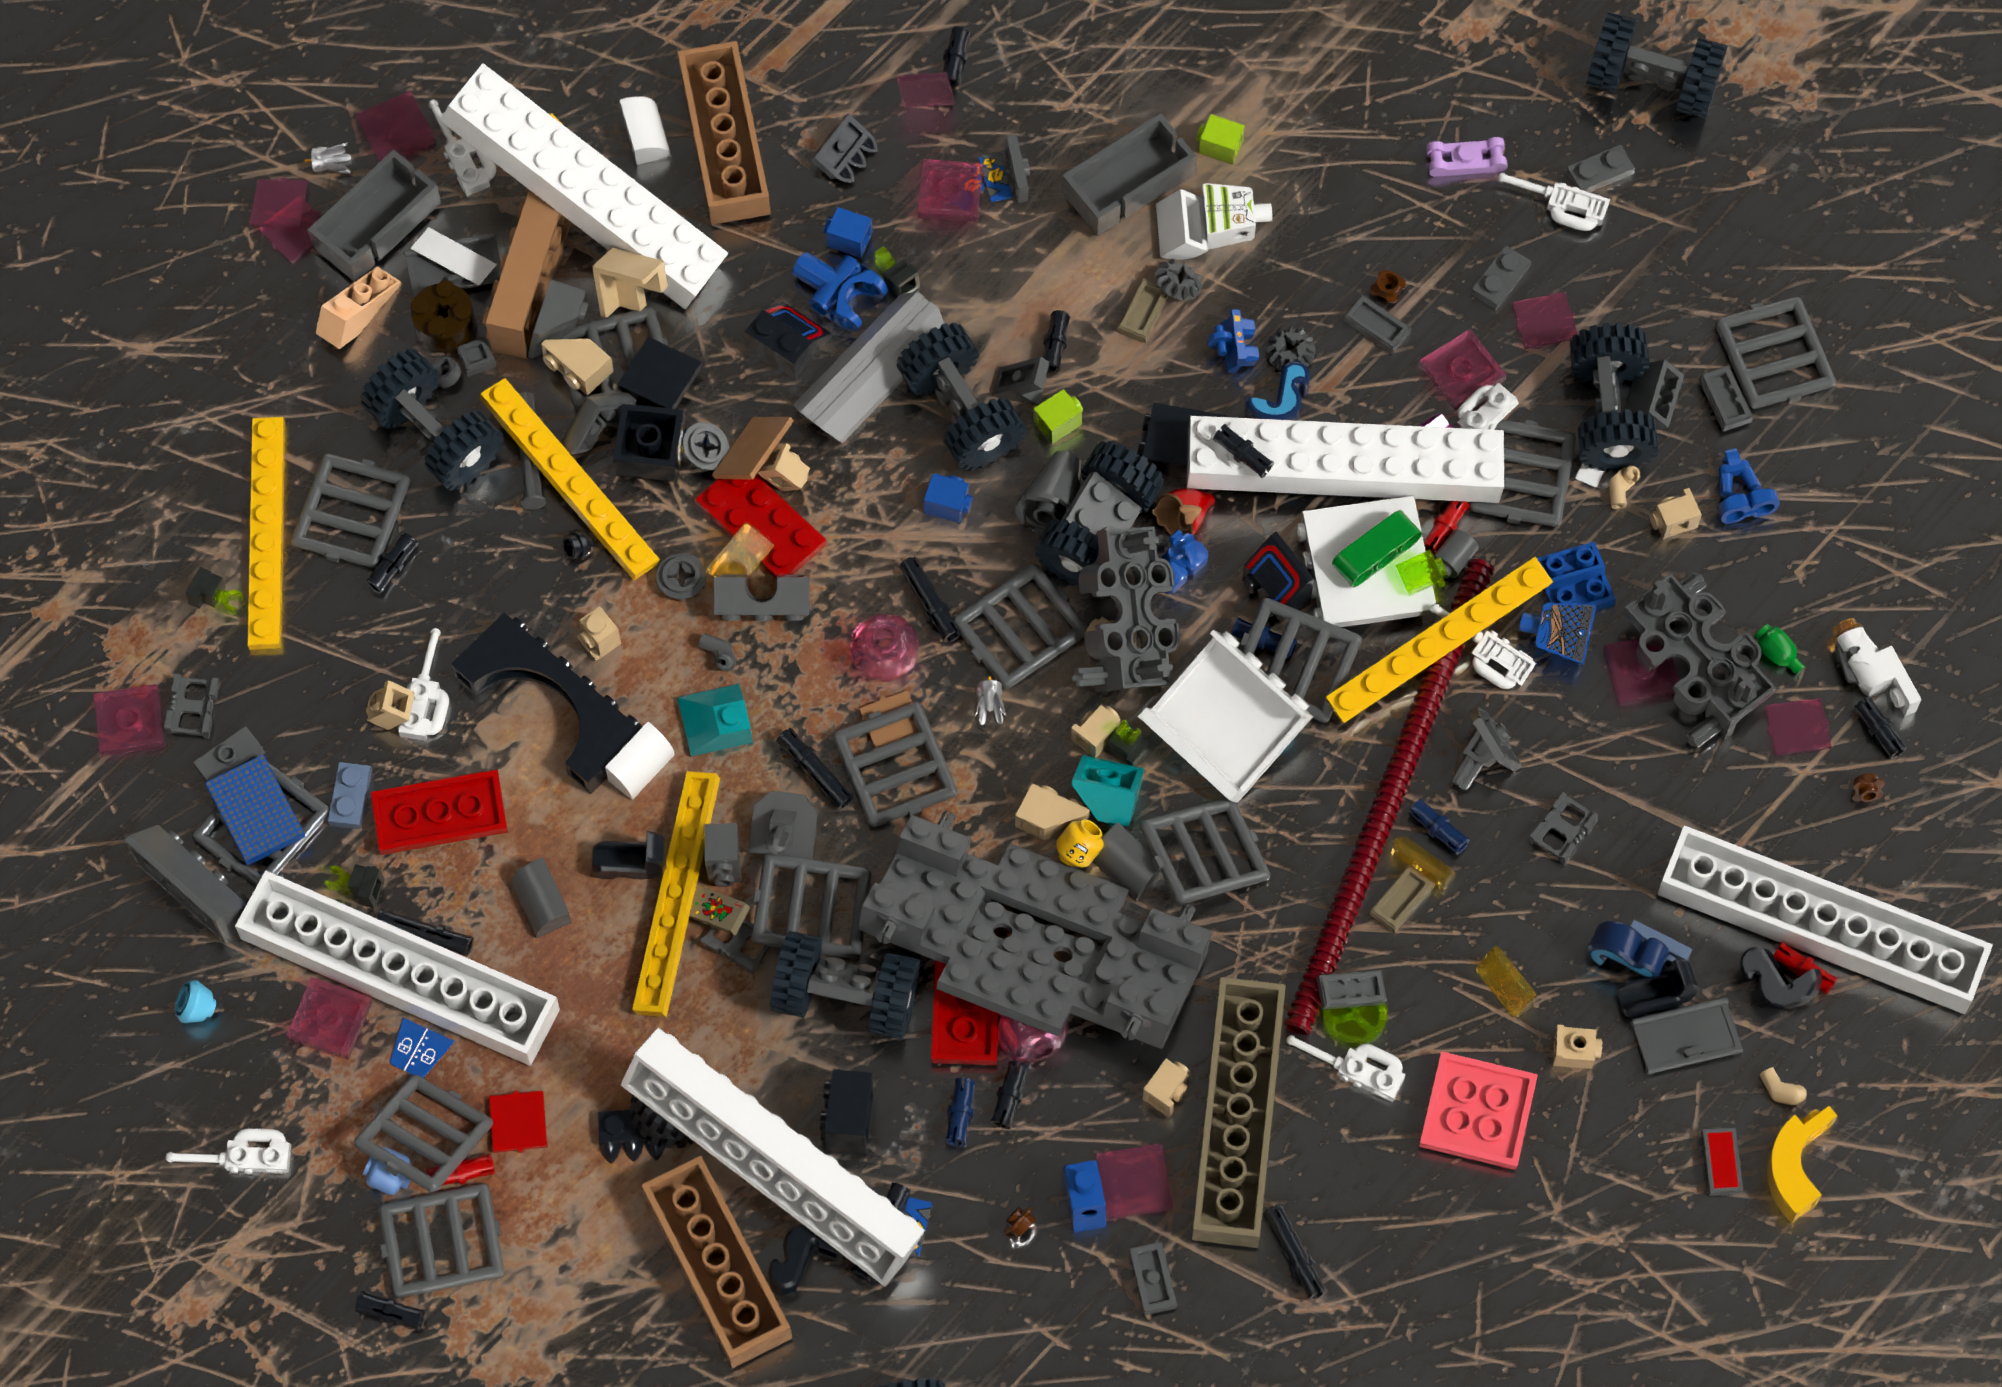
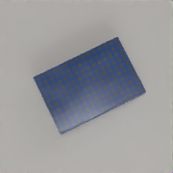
[205,755,306,866]

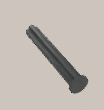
[519,392,546,509]

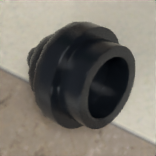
[562,529,596,561]

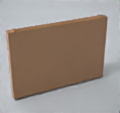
[712,417,794,479]

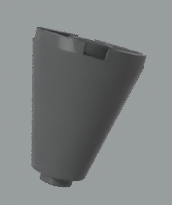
[1015,450,1082,536]

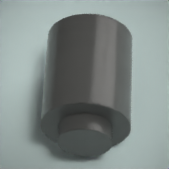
[1431,529,1479,578]

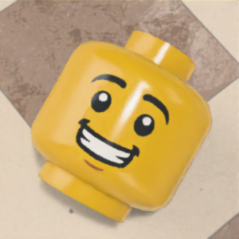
[1056,819,1104,868]

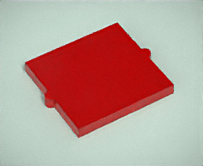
[489,1090,548,1153]

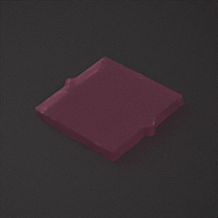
[897,72,954,108]
[250,177,308,229]
[260,197,321,264]
[1513,292,1578,349]
[1765,698,1832,756]

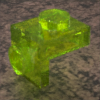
[1395,550,1448,596]

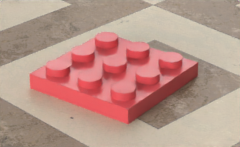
[1419,1051,1538,1170]

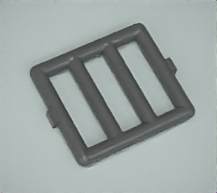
[1715,297,1836,409]
[561,307,669,411]
[1469,420,1576,527]
[291,454,411,568]
[953,564,1088,689]
[1240,598,1362,723]
[833,702,958,827]
[192,761,330,887]
[1140,798,1270,904]
[752,853,871,959]
[354,1074,493,1192]
[378,1183,504,1299]

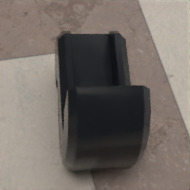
[592,831,667,880]
[1740,947,1823,1009]
[1616,959,1699,1018]
[768,1224,844,1295]

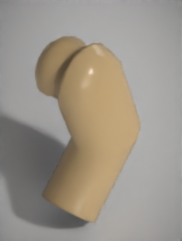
[1609,465,1640,510]
[1759,1068,1807,1105]

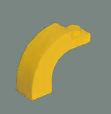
[1767,1106,1838,1224]

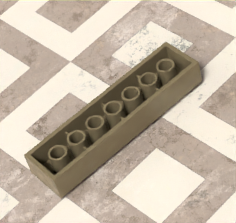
[1192,977,1286,1248]

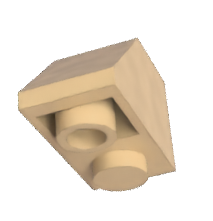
[541,339,614,395]
[1015,783,1090,840]

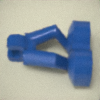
[1717,448,1780,524]
[1160,529,1208,594]

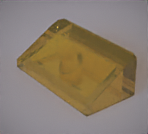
[706,523,775,578]
[1392,836,1456,890]
[1476,945,1536,1018]

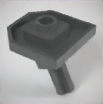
[1452,706,1522,790]
[748,790,818,859]

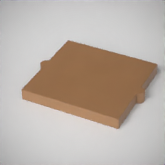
[859,690,919,752]

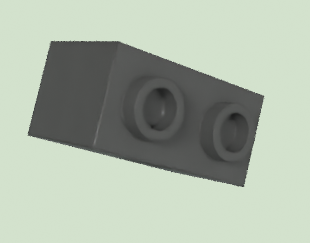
[705,823,741,887]

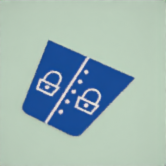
[390,1018,455,1078]

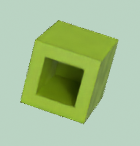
[1196,114,1245,165]
[1034,389,1083,444]

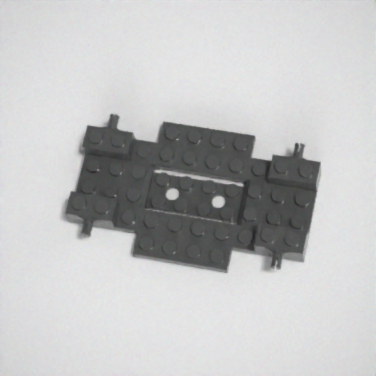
[858,811,1213,1049]

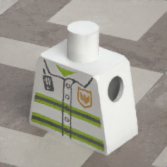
[1202,183,1272,249]

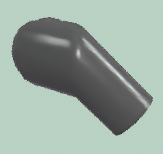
[699,633,736,672]

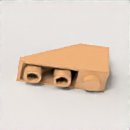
[315,267,401,349]

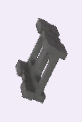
[164,674,220,738]
[1527,792,1598,866]
[701,919,775,974]

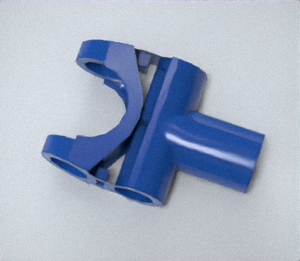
[792,252,889,332]

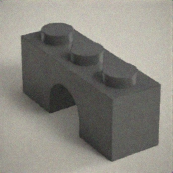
[714,574,810,621]

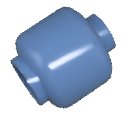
[362,1147,411,1195]

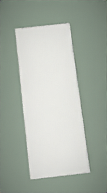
[410,227,497,286]

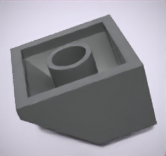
[528,279,589,359]

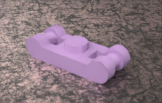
[1426,137,1507,177]

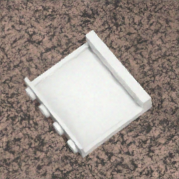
[1297,496,1436,627]
[1138,630,1313,803]

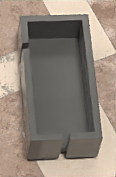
[1062,113,1197,236]
[308,149,441,282]

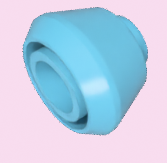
[175,980,216,1023]

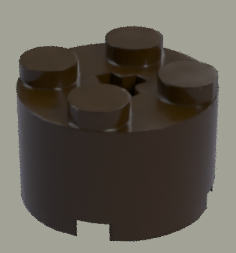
[411,281,476,354]

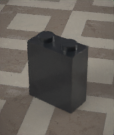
[1137,402,1227,479]

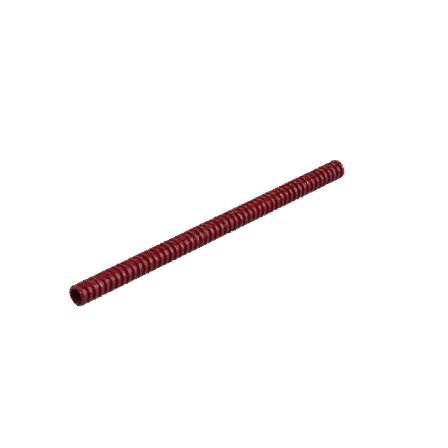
[1284,558,1495,1035]

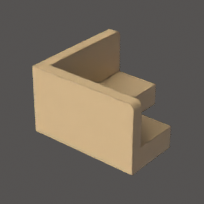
[592,248,668,318]

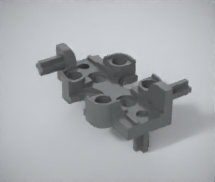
[1072,527,1180,693]
[1623,572,1776,749]

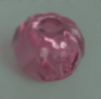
[849,613,920,683]
[997,1015,1069,1063]

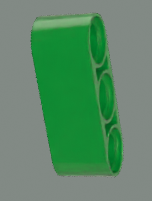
[1332,510,1422,588]

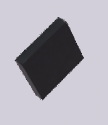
[617,337,702,409]

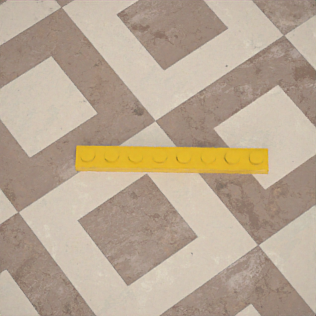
[480,378,660,580]
[248,417,285,650]
[1325,556,1553,724]
[632,771,721,1017]

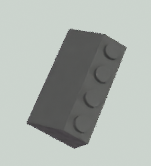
[125,825,249,944]

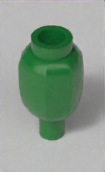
[1754,623,1805,675]

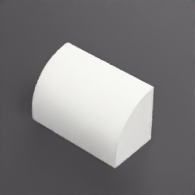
[620,97,672,165]
[1156,189,1208,260]
[605,722,675,800]

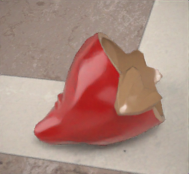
[1152,488,1215,535]

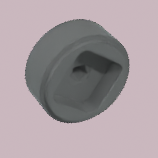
[432,356,461,388]

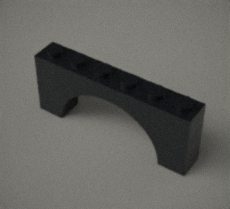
[451,613,642,794]

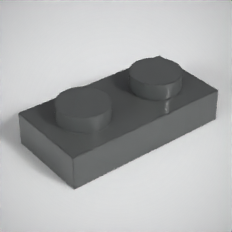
[1566,144,1635,193]
[1471,245,1531,310]
[1129,1242,1177,1316]

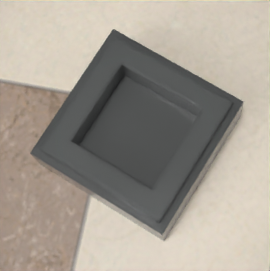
[456,336,497,377]

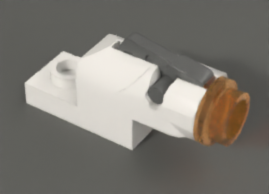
[1832,618,1922,716]

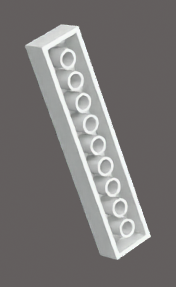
[440,63,728,309]
[1187,416,1504,503]
[1657,825,1993,1014]
[235,870,560,1066]
[621,1028,925,1287]

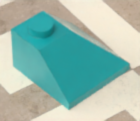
[677,684,753,757]
[1072,755,1145,828]

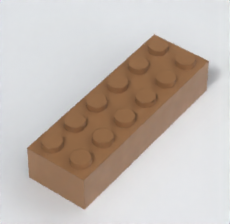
[678,41,771,225]
[483,187,571,359]
[641,1155,792,1369]

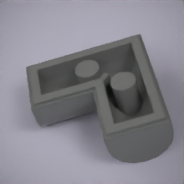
[561,392,636,455]

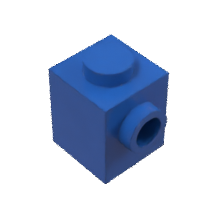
[823,207,873,258]
[924,473,973,523]

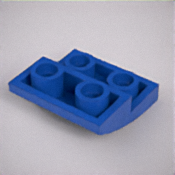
[1537,542,1616,611]

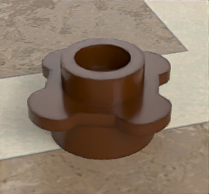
[1370,270,1406,303]
[1851,773,1885,802]
[1004,1207,1036,1238]

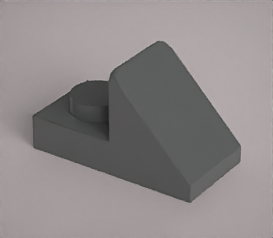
[992,356,1049,405]

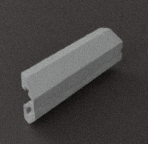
[793,291,944,443]

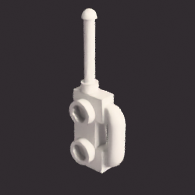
[429,100,497,196]
[1498,173,1610,231]
[1457,383,1519,430]
[1430,604,1536,689]
[398,628,449,741]
[1286,1035,1406,1102]
[165,1128,291,1174]

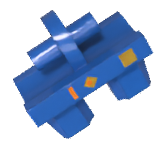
[1207,309,1259,373]

